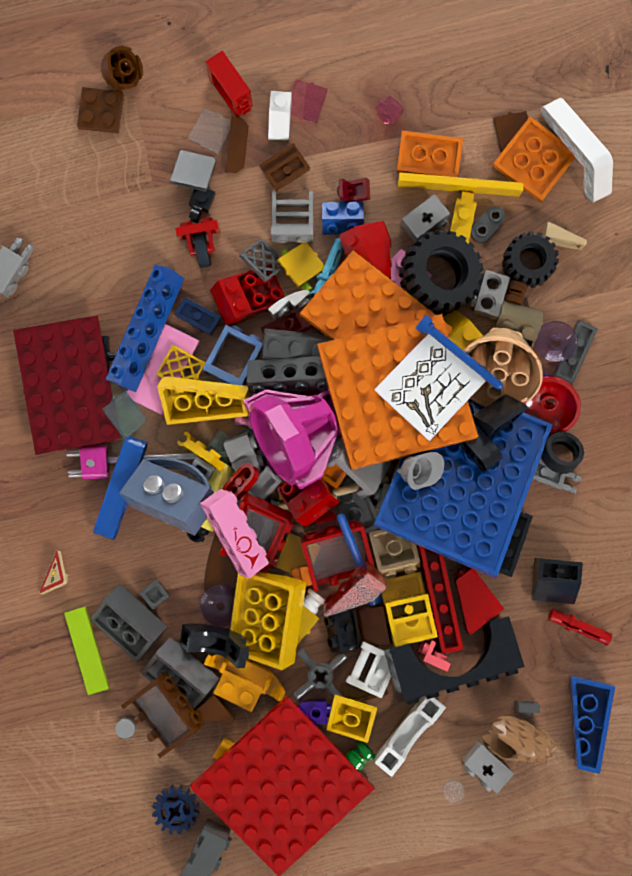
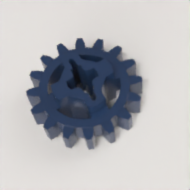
[152,785,200,835]

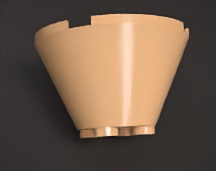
[463,328,543,407]

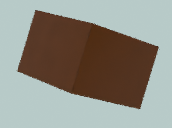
[195,694,235,723]

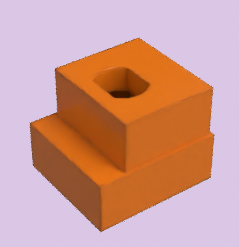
[291,565,312,586]

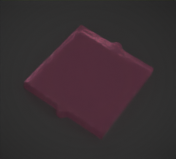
[291,80,328,123]

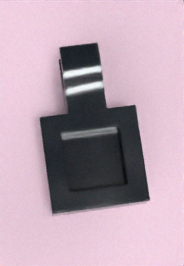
[189,189,216,224]

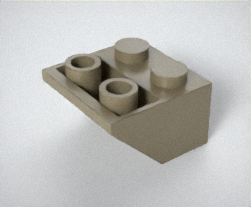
[494,300,543,349]

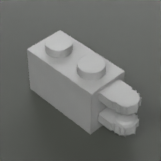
[0,237,34,298]

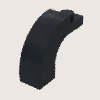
[180,624,249,668]

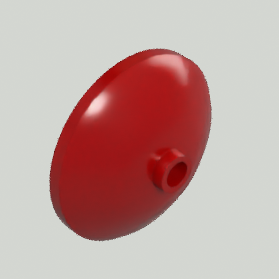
[523,376,581,436]

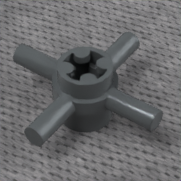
[293,648,348,700]

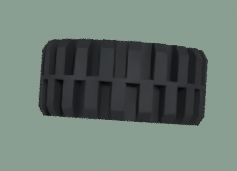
[399,230,484,315]

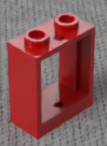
[205,50,253,117]

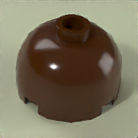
[101,45,143,90]

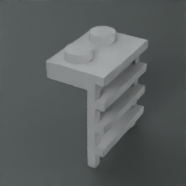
[271,192,313,243]

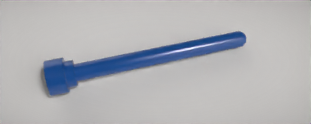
[415,315,503,390]
[337,514,383,606]

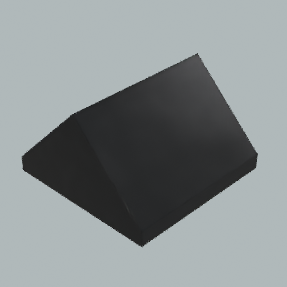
[473,394,528,438]

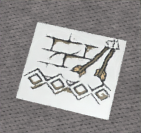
[375,334,485,441]

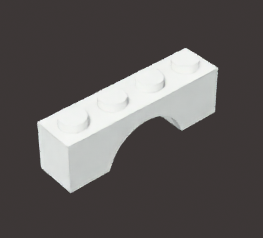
[374,695,446,777]

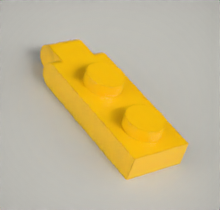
[450,191,477,244]

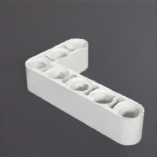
[541,98,613,203]

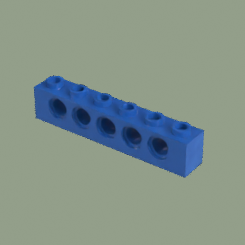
[106,265,184,392]

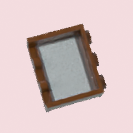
[121,671,205,758]

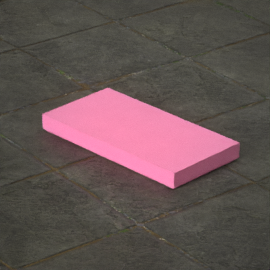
[124,324,200,415]

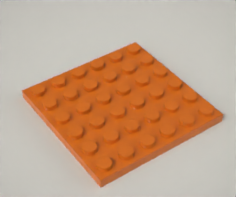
[317,314,478,470]

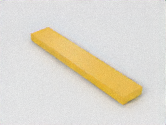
[397,172,524,197]

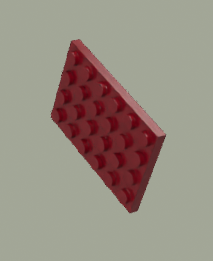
[13,315,121,455]

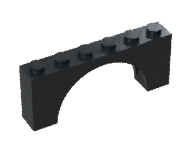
[384,616,525,705]

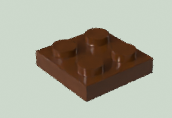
[77,87,124,134]

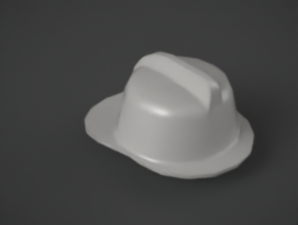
[397,452,444,490]

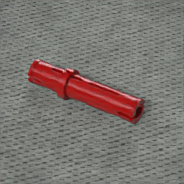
[548,608,613,646]

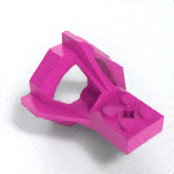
[244,389,341,489]

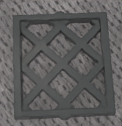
[239,239,283,282]

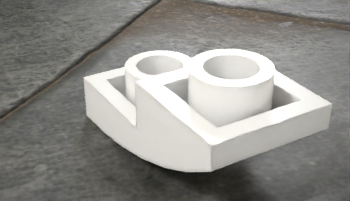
[268,290,311,320]

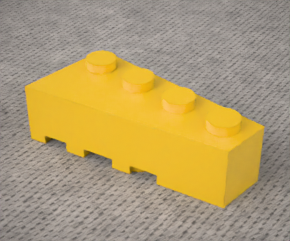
[157,376,252,425]

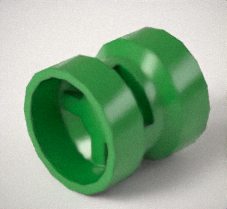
[346,741,376,771]

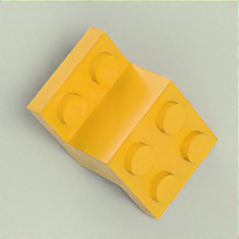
[379,572,438,647]

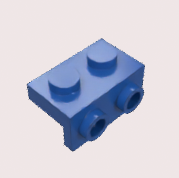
[322,202,364,235]

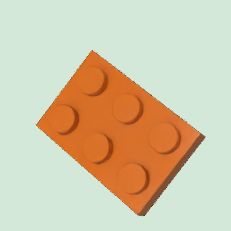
[396,130,463,177]

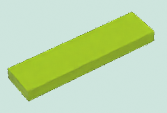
[64,606,110,695]

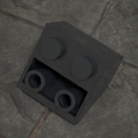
[531,558,583,604]

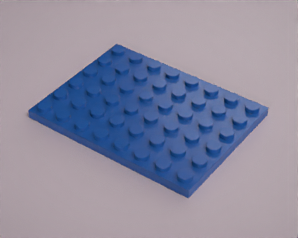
[373,399,552,578]

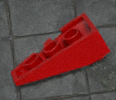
[339,221,392,280]

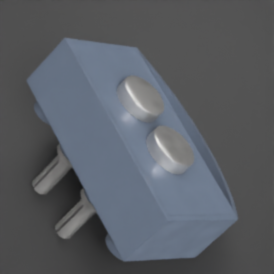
[119,458,214,536]

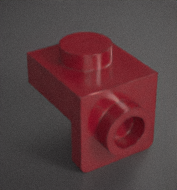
[337,178,371,202]

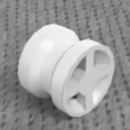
[303,588,326,614]

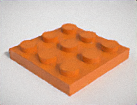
[492,116,576,203]

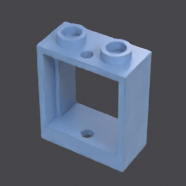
[203,325,263,385]

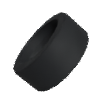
[541,432,585,474]

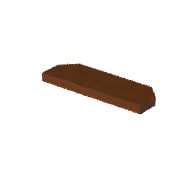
[225,116,249,173]

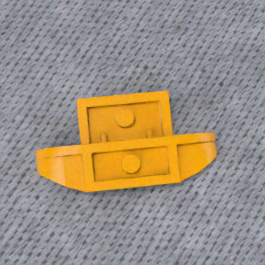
[204,653,285,712]

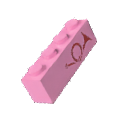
[200,489,269,578]

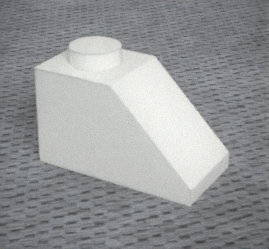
[268,91,292,141]

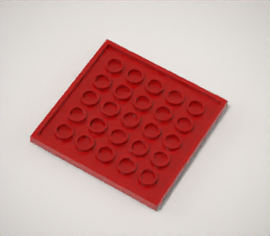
[190,695,375,876]

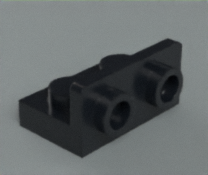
[323,605,362,652]

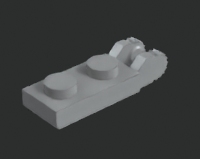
[533,459,582,494]

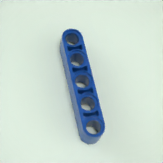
[93,435,148,540]

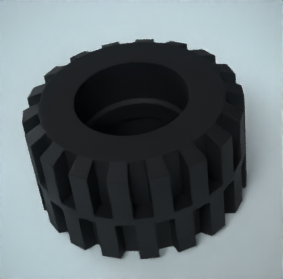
[502,231,559,288]

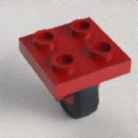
[175,217,221,268]

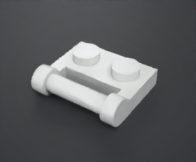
[346,641,391,698]

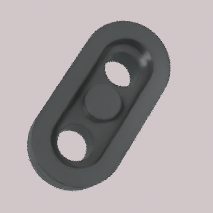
[470,206,505,244]

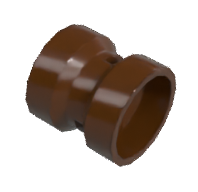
[504,280,528,306]

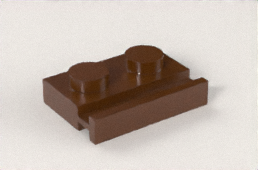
[259,143,310,192]

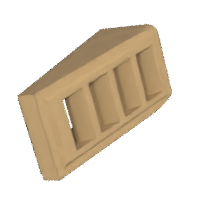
[542,222,587,250]

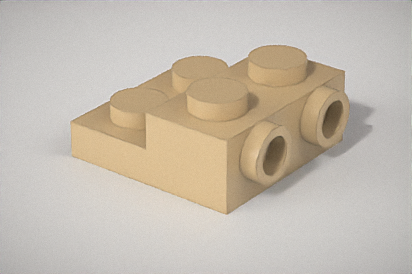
[369,529,420,579]

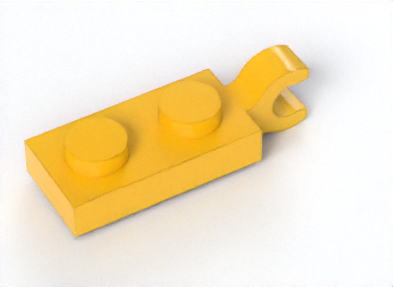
[177,432,225,472]

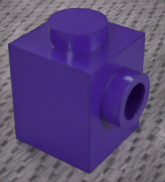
[300,698,331,724]

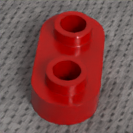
[223,463,259,501]

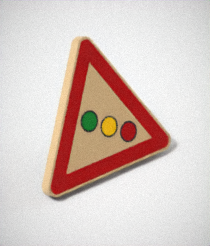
[39,550,68,595]

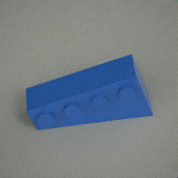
[569,675,615,774]

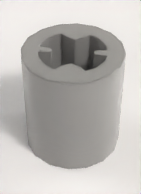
[115,716,138,739]

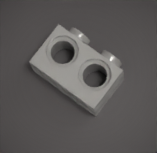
[470,270,510,321]

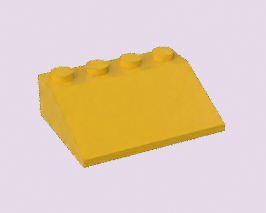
[230,572,307,670]

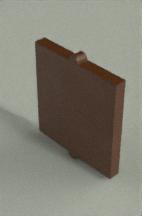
[493,111,528,152]
[356,606,392,647]

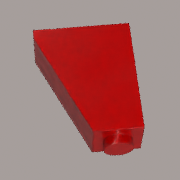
[453,566,504,635]

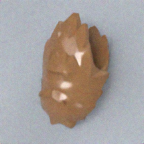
[482,716,557,764]

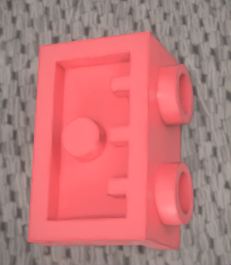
[418,639,451,672]

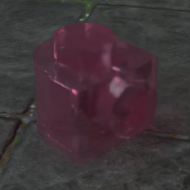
[375,95,404,125]

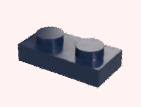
[174,297,221,336]

